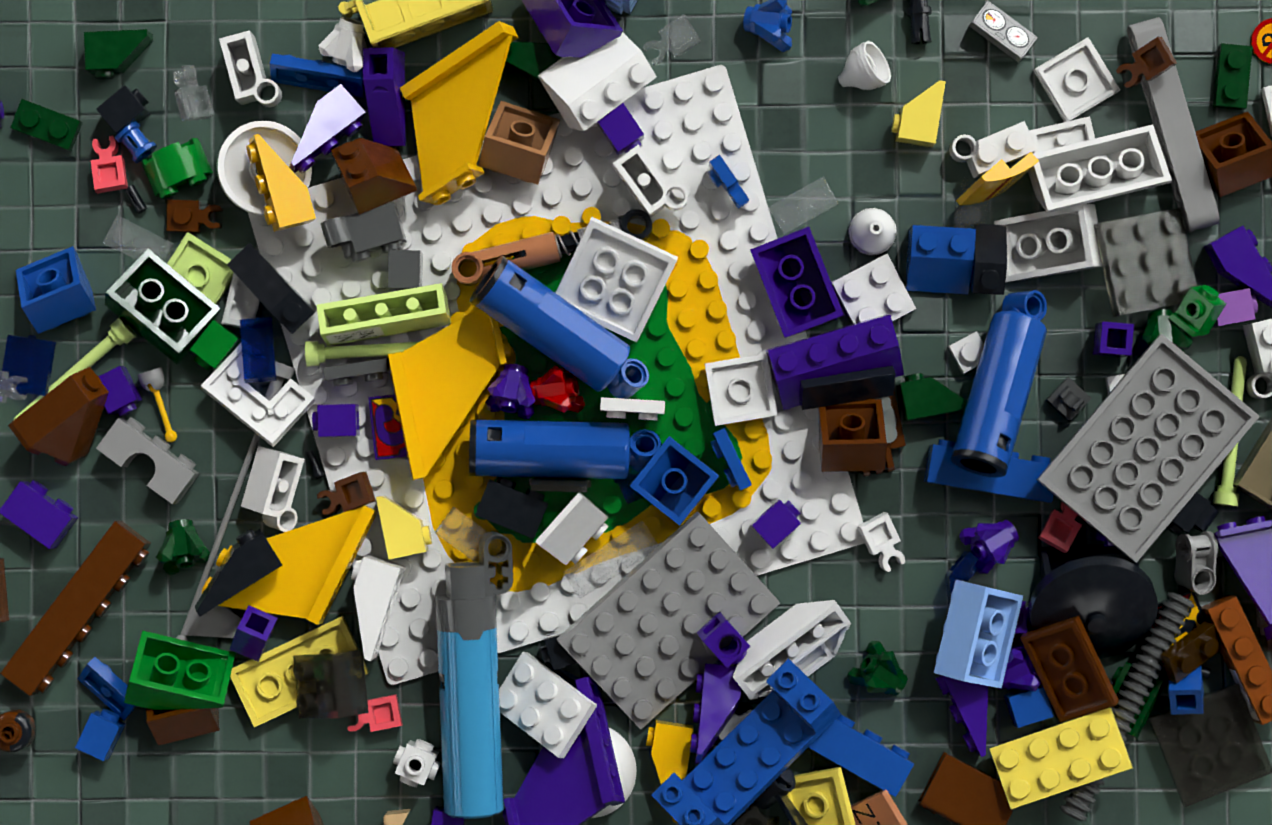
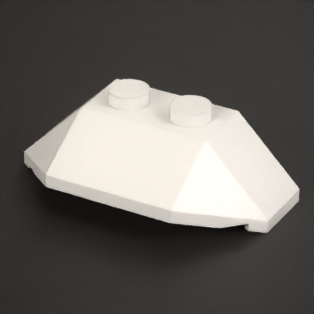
[733,600,851,700]

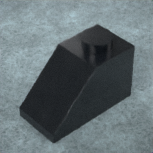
[970,223,1007,295]

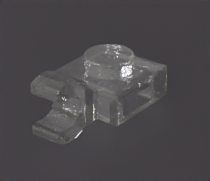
[172,65,214,122]

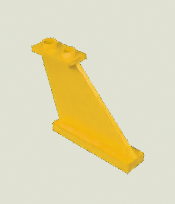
[400,21,519,205]
[387,309,511,480]
[201,505,378,625]

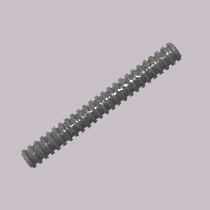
[1060,592,1194,822]

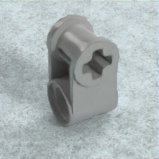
[1174,531,1218,595]

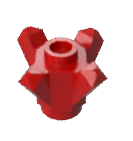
[530,365,585,413]

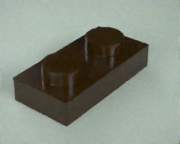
[1160,620,1221,684]

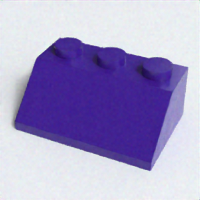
[522,0,623,58]
[750,227,844,338]

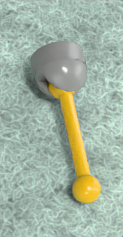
[137,367,177,443]

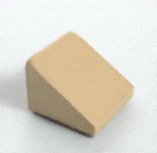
[383,809,410,825]

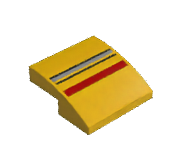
[956,152,1039,205]

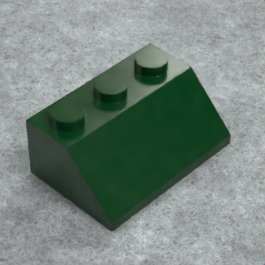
[105,249,221,364]

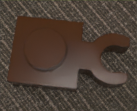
[1116,37,1177,88]
[166,200,223,233]
[317,472,376,514]

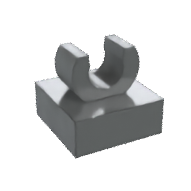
[1046,377,1092,421]

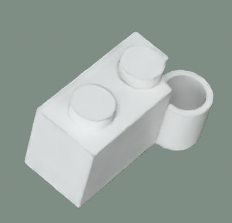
[219,30,282,107]
[949,121,1037,178]
[613,145,688,218]
[1243,319,1272,399]
[241,446,305,532]

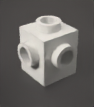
[393,739,441,787]

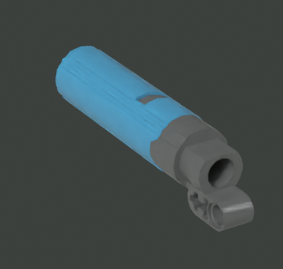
[435,531,513,819]

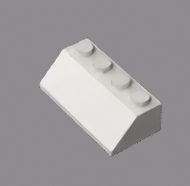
[1028,124,1172,213]

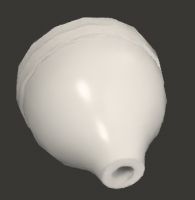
[838,41,891,90]
[848,208,897,255]

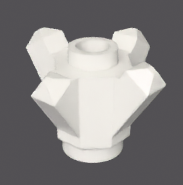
[319,17,367,72]

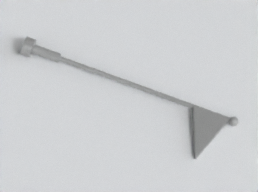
[176,360,295,641]

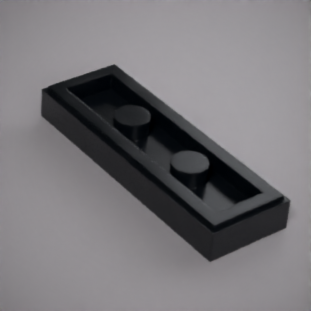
[799,366,896,410]

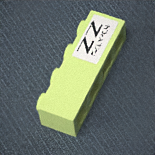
[316,283,451,346]

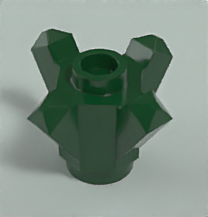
[1136,309,1193,358]
[156,519,210,575]
[847,641,908,696]

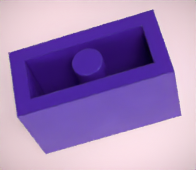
[0,480,78,549]

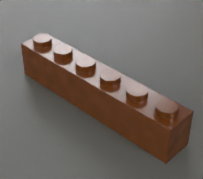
[0,521,151,696]

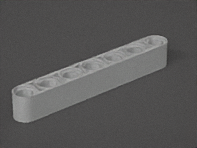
[1127,17,1220,233]

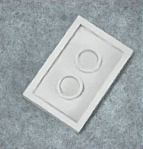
[499,652,597,758]

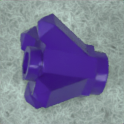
[485,364,535,419]
[959,520,1019,574]
[998,638,1042,691]

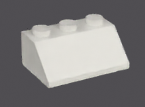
[538,32,657,131]

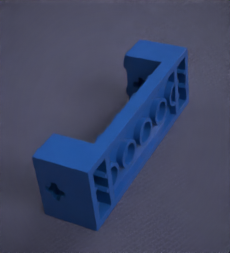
[651,658,841,825]

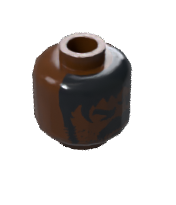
[0,710,36,752]

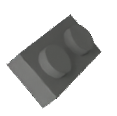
[323,358,390,386]

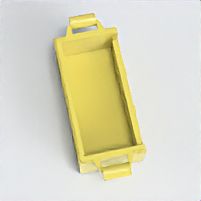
[338,0,493,48]

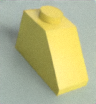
[891,80,946,147]
[376,496,432,560]

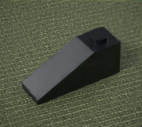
[227,243,316,334]
[195,529,282,617]

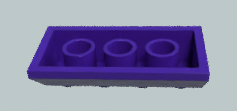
[766,314,904,410]

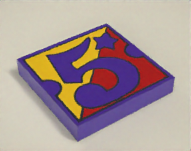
[368,394,407,460]

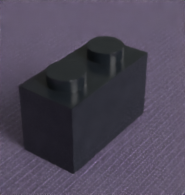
[475,477,549,539]

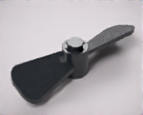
[716,704,808,825]

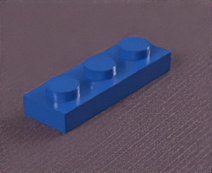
[270,53,365,98]

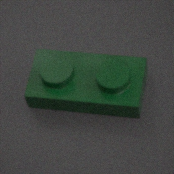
[1213,43,1253,110]
[10,99,83,151]

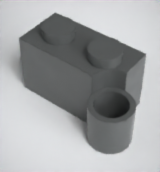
[320,202,407,262]

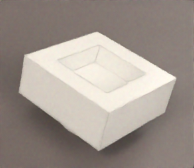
[948,331,984,374]

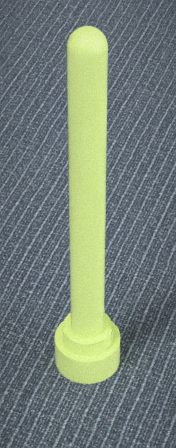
[14,317,137,420]
[305,341,419,367]
[1212,356,1247,507]

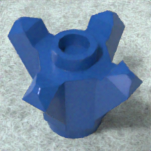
[743,0,792,52]

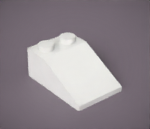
[994,204,1105,283]
[535,492,609,565]
[351,555,406,661]

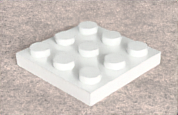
[555,217,678,342]

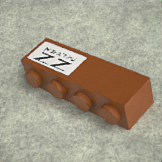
[1201,595,1272,725]

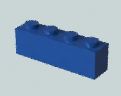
[924,439,1053,503]
[808,714,914,797]

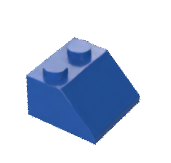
[905,225,976,295]
[15,246,96,334]
[630,436,719,526]

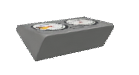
[969,1,1038,63]

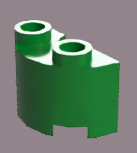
[141,138,213,199]

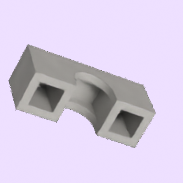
[96,417,200,504]

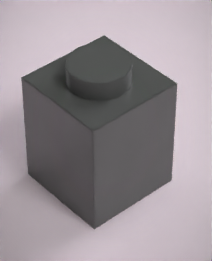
[388,250,423,291]

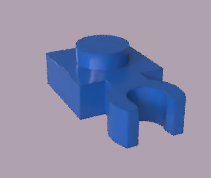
[707,155,749,209]

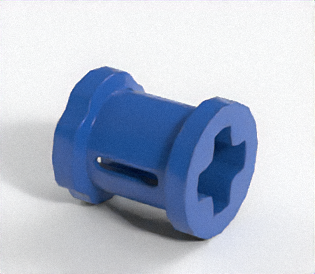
[115,121,157,163]

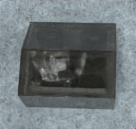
[293,649,369,719]

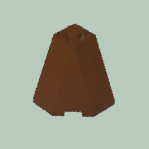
[8,367,109,466]

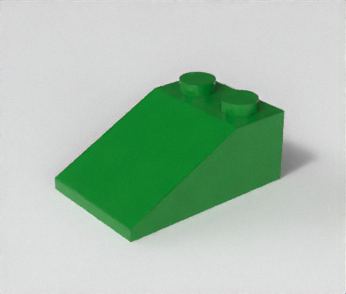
[123,630,236,710]

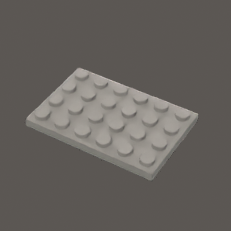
[1036,334,1260,563]
[557,511,780,730]

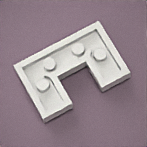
[201,340,315,447]

